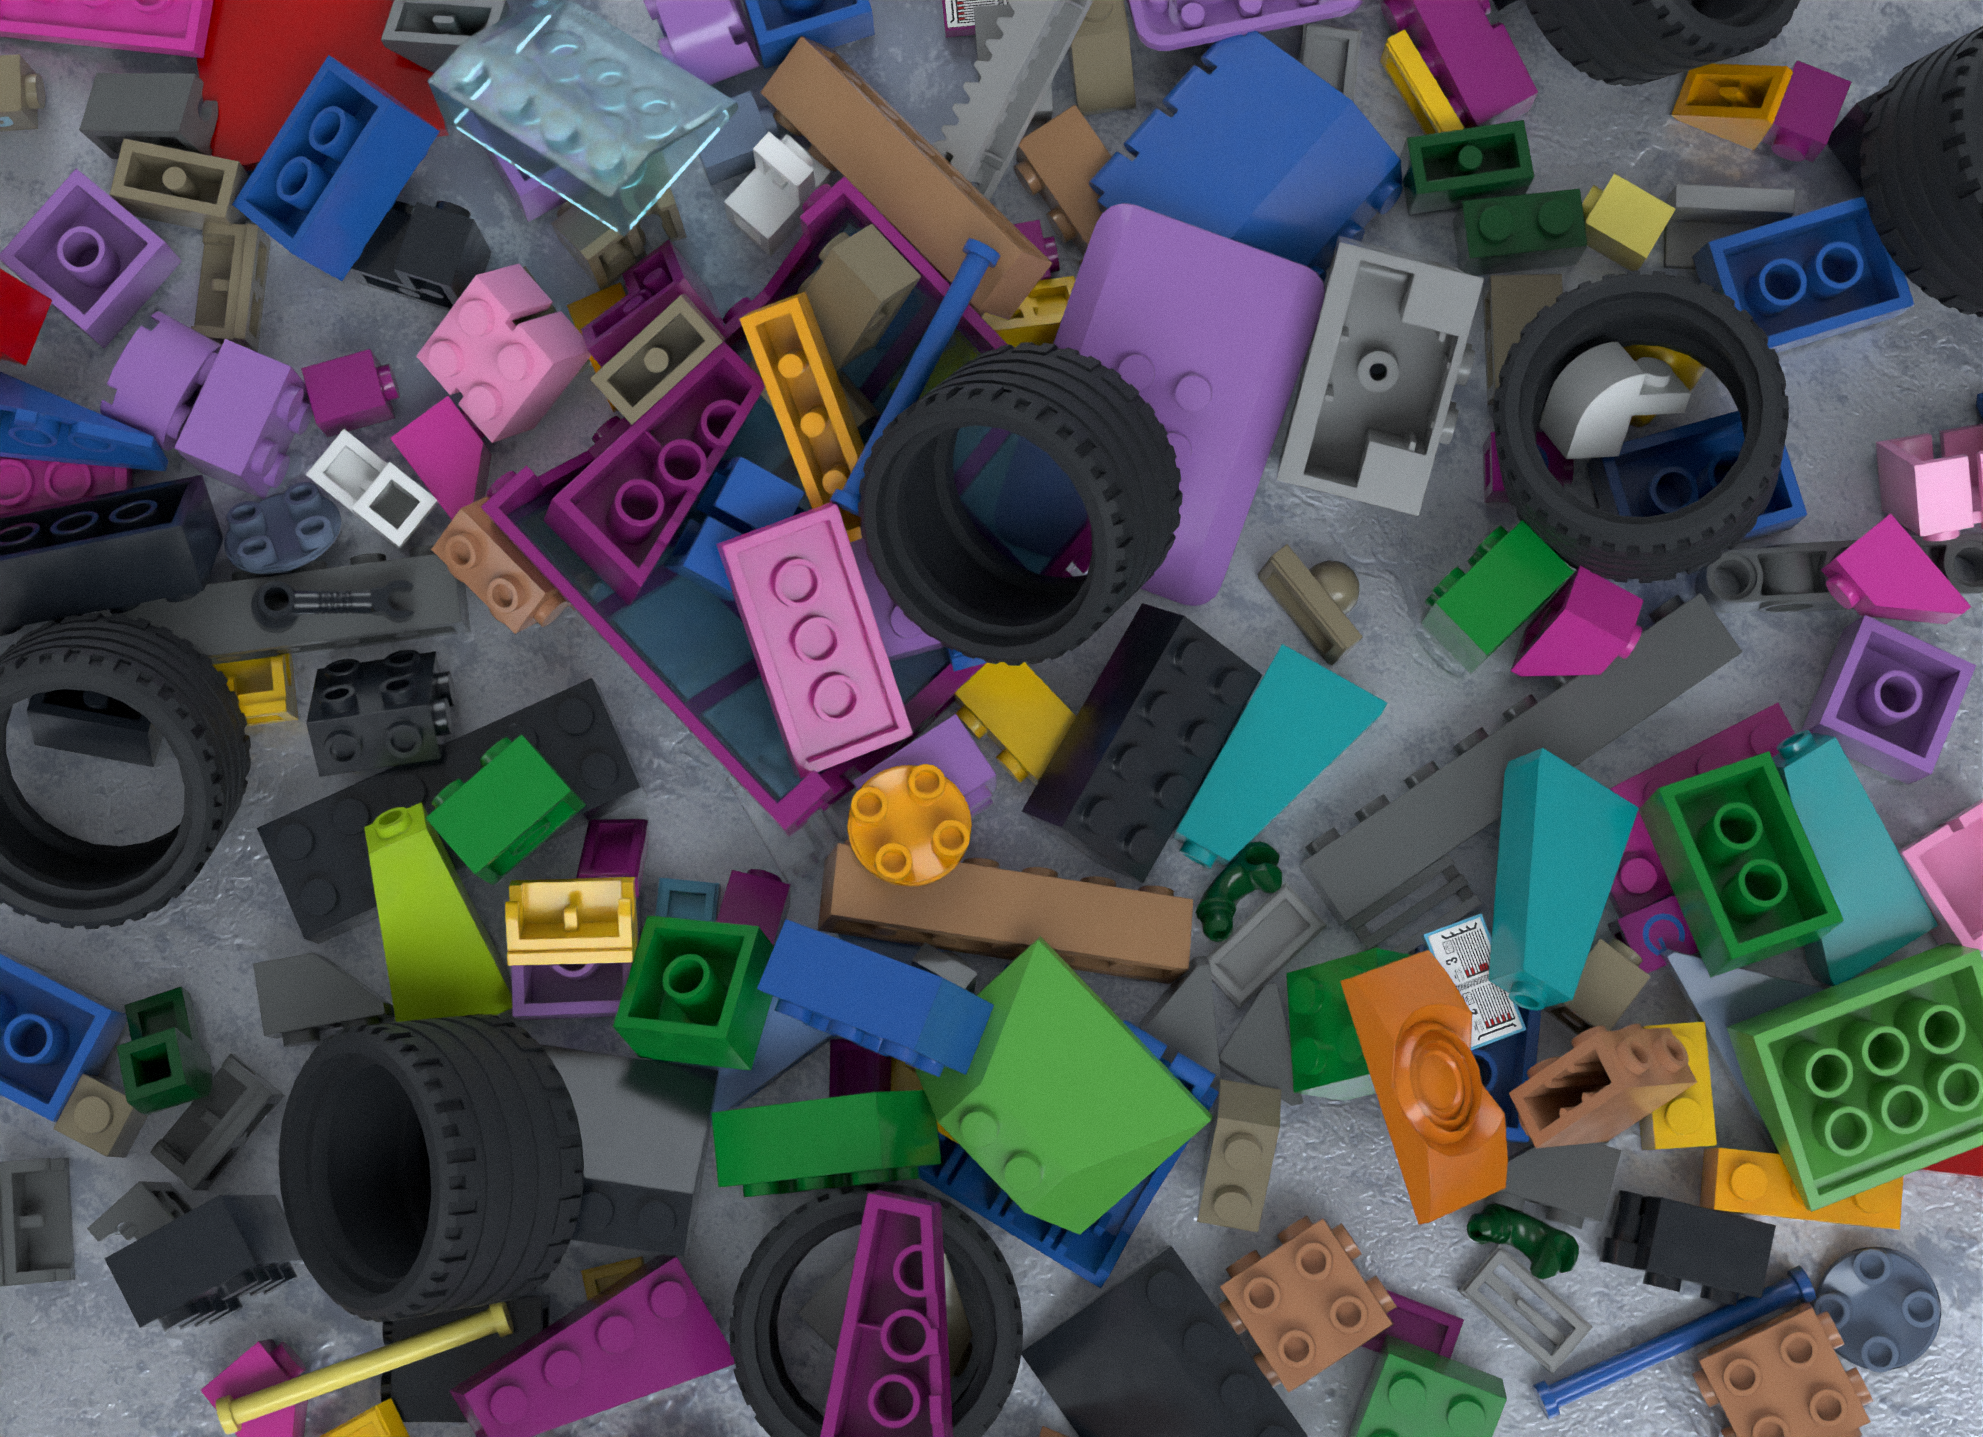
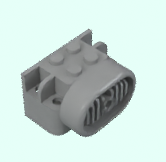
[1277,236,1484,516]

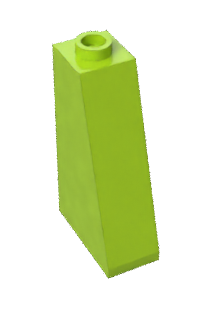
[364,802,512,1022]

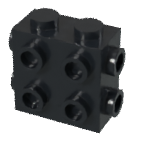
[306,650,456,777]

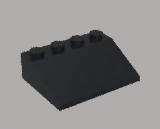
[540,1044,719,1257]
[1021,1245,1308,1437]

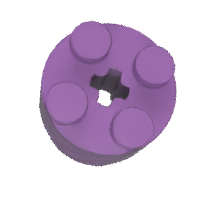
[643,0,760,92]
[100,311,222,451]

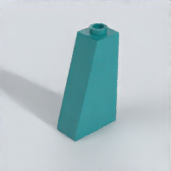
[1173,644,1388,869]
[1772,730,1939,987]
[1488,748,1639,1011]

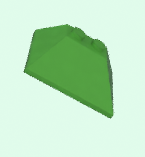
[914,936,1213,1235]

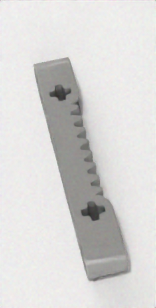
[909,0,1094,253]

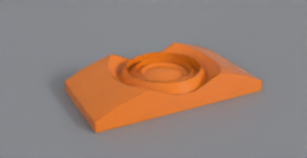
[1340,950,1508,1225]

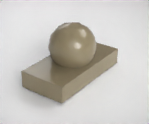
[1257,544,1363,666]

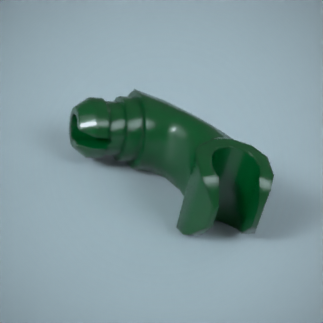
[1195,841,1282,942]
[1467,1204,1579,1279]

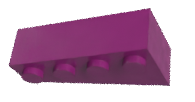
[1380,0,1538,129]
[543,341,765,606]
[820,1190,953,1437]
[449,1255,735,1437]

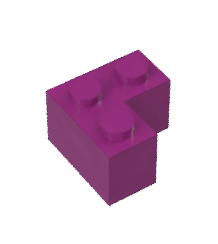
[581,239,727,367]

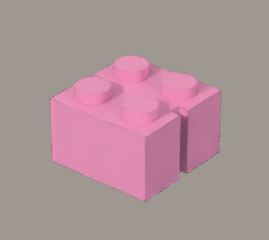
[416,263,591,443]
[1876,423,1983,541]
[1898,798,1983,951]

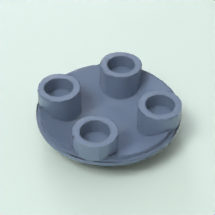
[224,482,341,574]
[1814,1247,1941,1373]

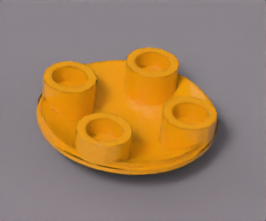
[847,764,972,887]

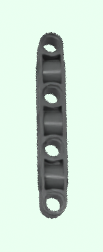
[1694,533,1983,613]

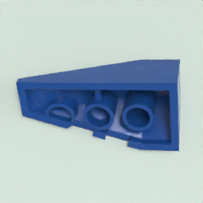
[0,371,168,472]

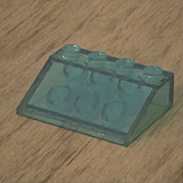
[428,0,739,237]

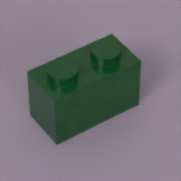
[1399,120,1534,215]
[1453,188,1588,276]

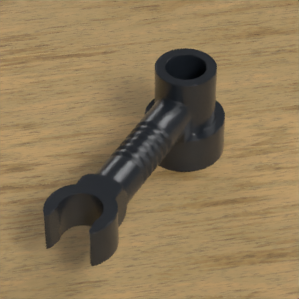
[251,580,415,633]

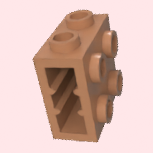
[431,497,600,634]
[1509,1024,1697,1148]
[1219,1216,1397,1393]
[1692,1302,1873,1437]

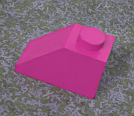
[390,396,492,520]
[1821,513,1971,625]
[1511,566,1644,677]
[200,1339,308,1437]

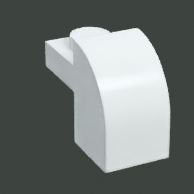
[724,132,831,257]
[1539,341,1691,459]
[306,429,438,549]

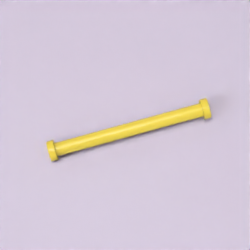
[216,1302,514,1435]

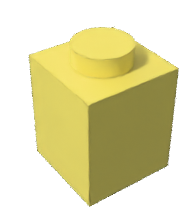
[1582,173,1676,271]

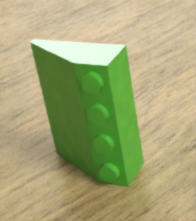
[1726,943,1983,1212]

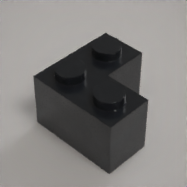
[350,201,492,311]

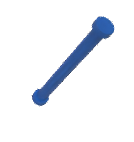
[830,238,1001,517]
[1532,1265,1816,1420]

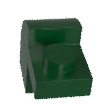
[116,986,212,1115]

